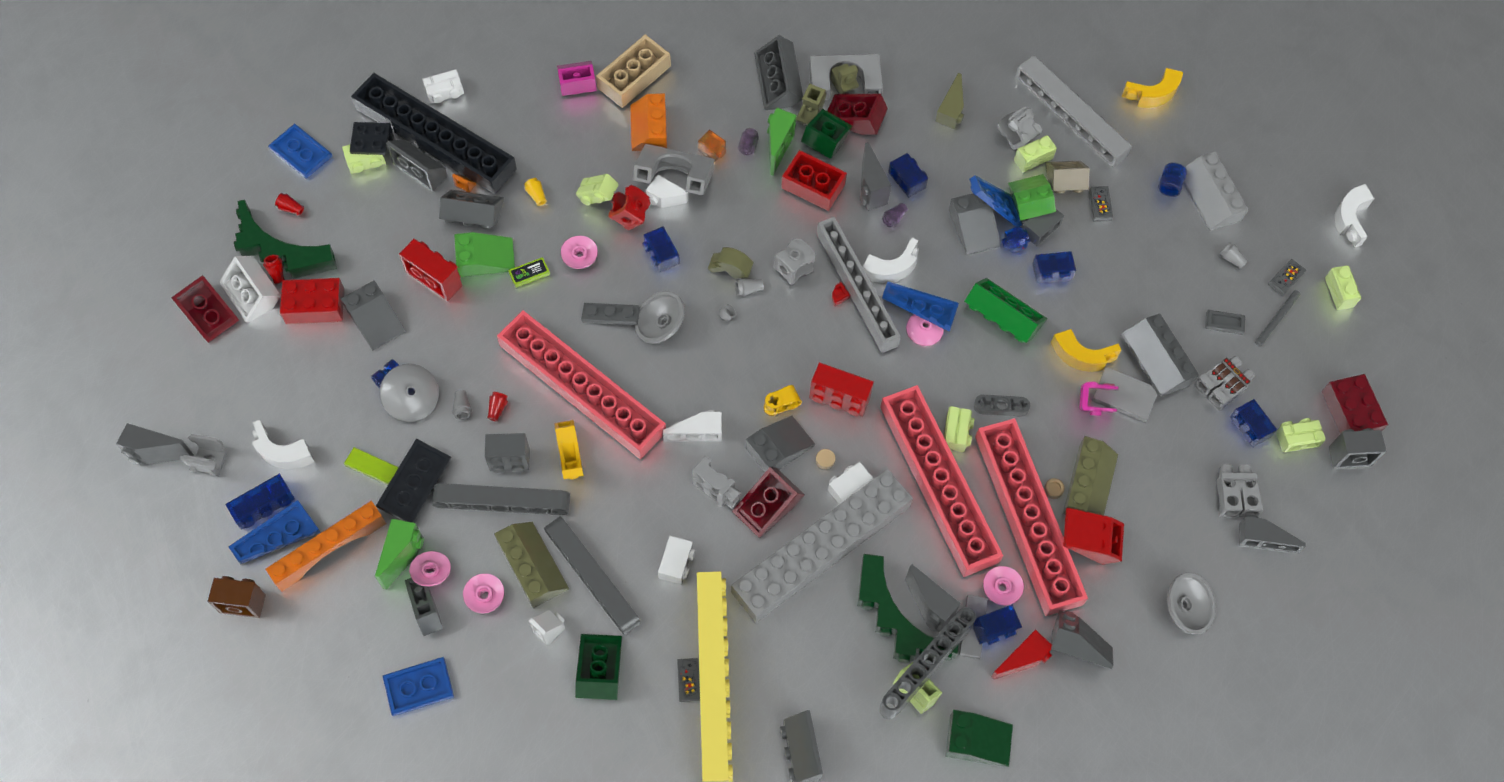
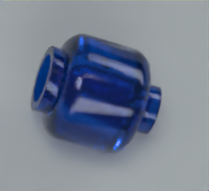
[1001,226,1030,253]

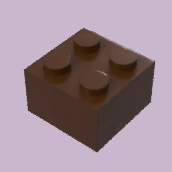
[207,576,266,618]

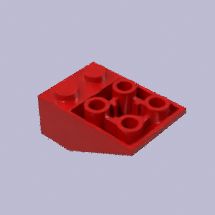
[1063,508,1124,565]

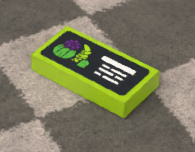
[508,257,550,288]

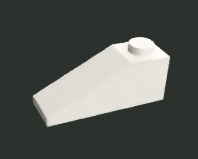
[663,410,722,441]

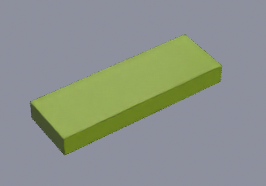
[344,447,399,485]

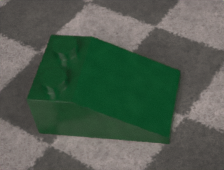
[575,634,622,700]
[945,710,1013,767]

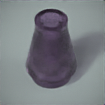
[882,203,908,227]

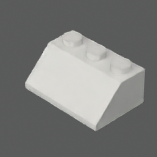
[219,256,281,323]

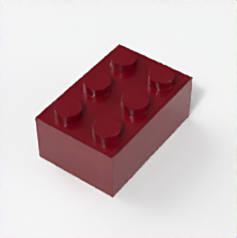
[1321,374,1388,434]

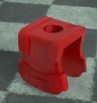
[608,185,651,230]

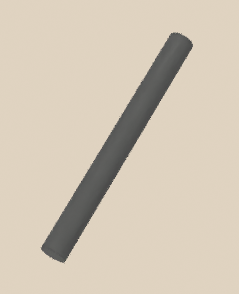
[1255,290,1301,346]

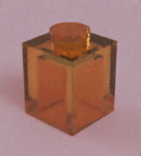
[698,129,726,161]

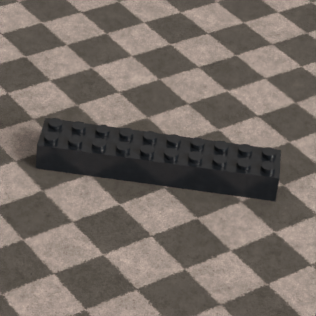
[351,73,517,194]

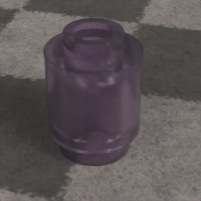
[738,128,759,155]

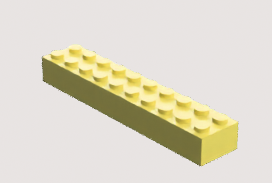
[697,571,733,782]

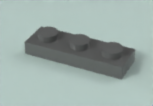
[581,303,640,325]

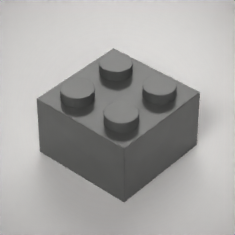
[1329,428,1387,468]
[485,433,530,473]

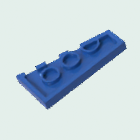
[969,175,1022,228]
[882,282,959,332]
[228,500,320,564]

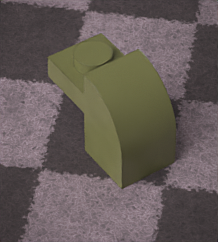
[830,64,859,94]
[796,83,826,126]
[708,247,754,279]

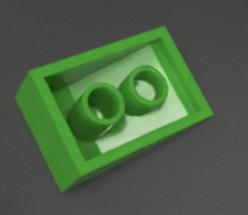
[767,108,796,176]
[1008,174,1056,221]
[454,232,515,277]
[375,519,424,590]

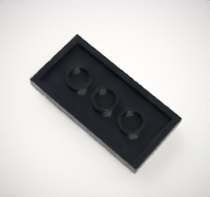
[376,438,451,522]

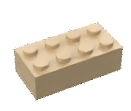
[596,34,671,108]

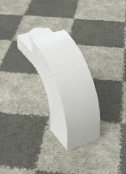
[1335,184,1374,248]
[862,238,919,284]
[252,420,315,469]

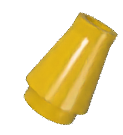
[524,178,547,206]

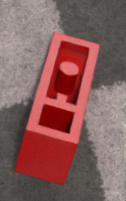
[991,629,1052,680]

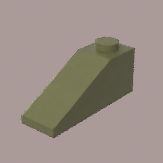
[935,73,964,129]

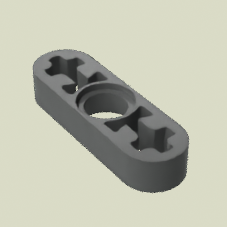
[974,395,1030,416]

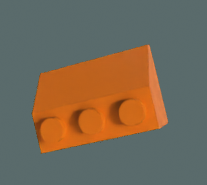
[630,93,667,151]

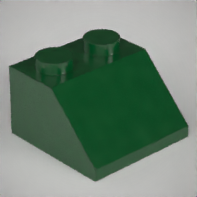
[801,108,852,159]

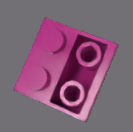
[557,61,597,96]

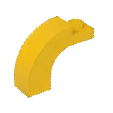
[1122,68,1183,108]
[1051,329,1121,372]
[554,420,584,479]

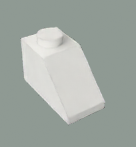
[646,175,688,208]
[529,610,565,647]

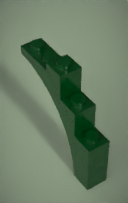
[234,199,337,279]
[857,554,958,663]

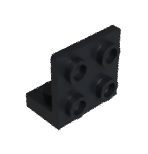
[350,122,394,155]

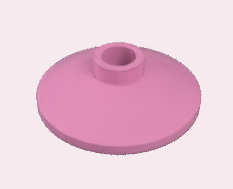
[561,236,598,269]
[906,314,944,346]
[409,551,451,586]
[983,566,1024,606]
[463,574,504,613]

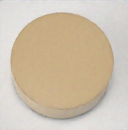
[816,449,835,470]
[1044,478,1065,499]

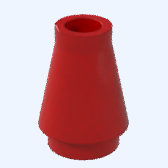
[275,193,304,216]
[263,255,285,284]
[487,392,508,422]

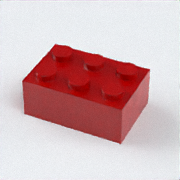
[781,150,847,211]
[399,239,462,301]
[280,278,344,324]
[809,362,874,417]

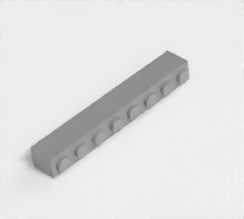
[1016,56,1132,167]
[817,217,901,353]

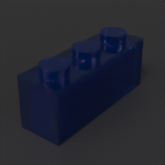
[225,473,295,530]

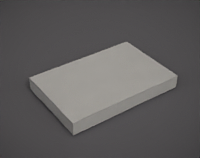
[1092,367,1157,423]

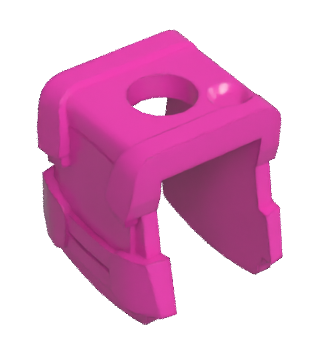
[1079,382,1119,416]

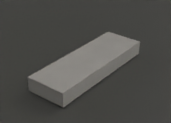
[959,595,988,659]

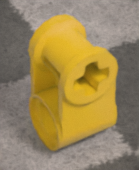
[763,385,802,416]

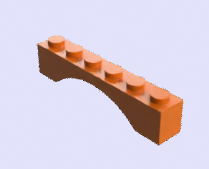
[265,500,387,592]

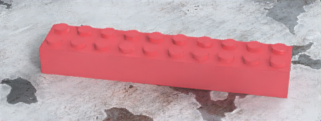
[497,310,666,460]
[880,385,1003,578]
[975,418,1088,617]

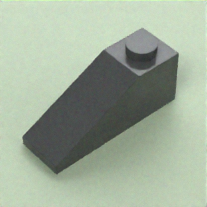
[1239,515,1306,553]
[405,578,443,636]

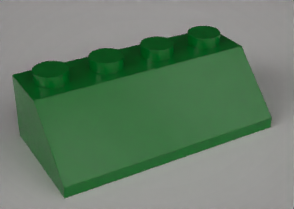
[964,278,1048,343]

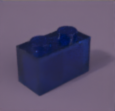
[888,153,928,198]
[642,226,680,272]
[1032,251,1076,284]
[1230,399,1277,447]
[972,604,1022,646]

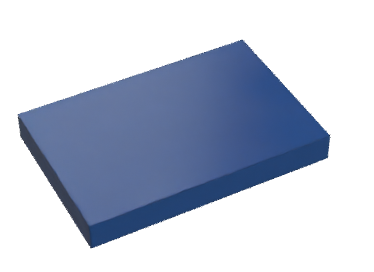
[268,123,333,179]
[382,657,454,717]

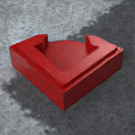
[832,282,851,306]

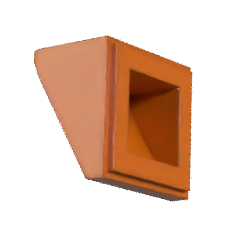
[452,174,476,192]

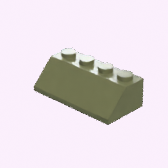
[1063,436,1118,515]
[494,522,569,608]

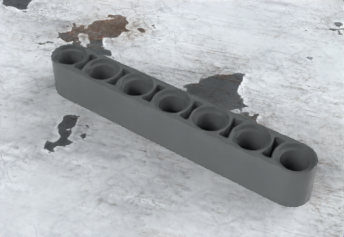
[432,483,570,515]
[544,516,641,635]
[879,607,976,719]

